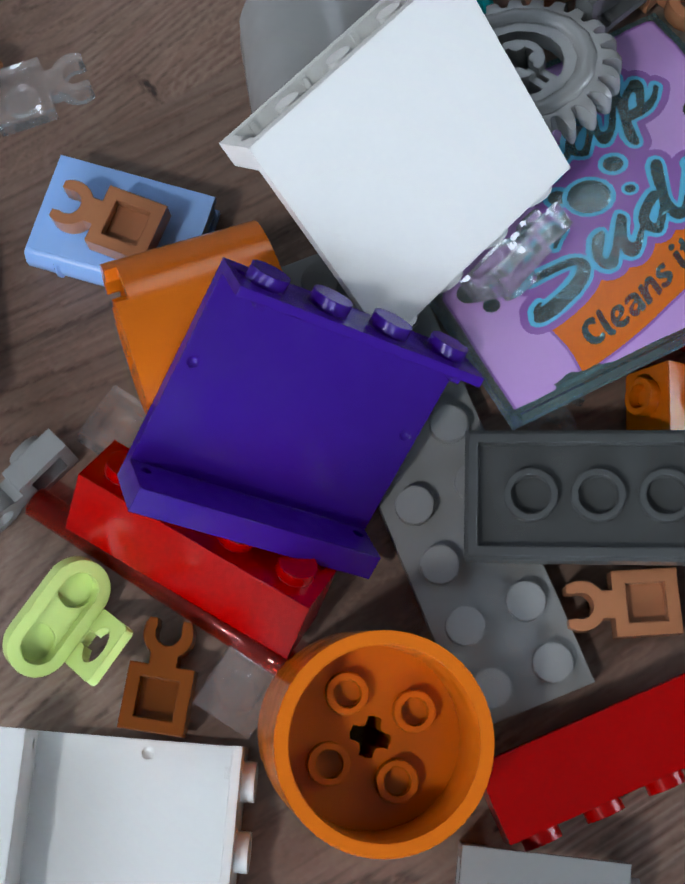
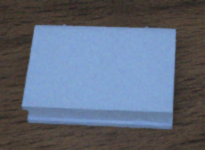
[24,155,220,287]

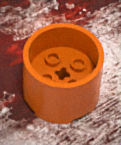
[100,220,283,415]
[258,630,495,860]

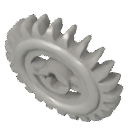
[484,0,622,145]

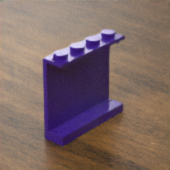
[117,257,484,579]

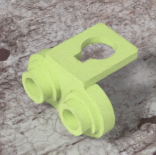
[2,556,133,686]

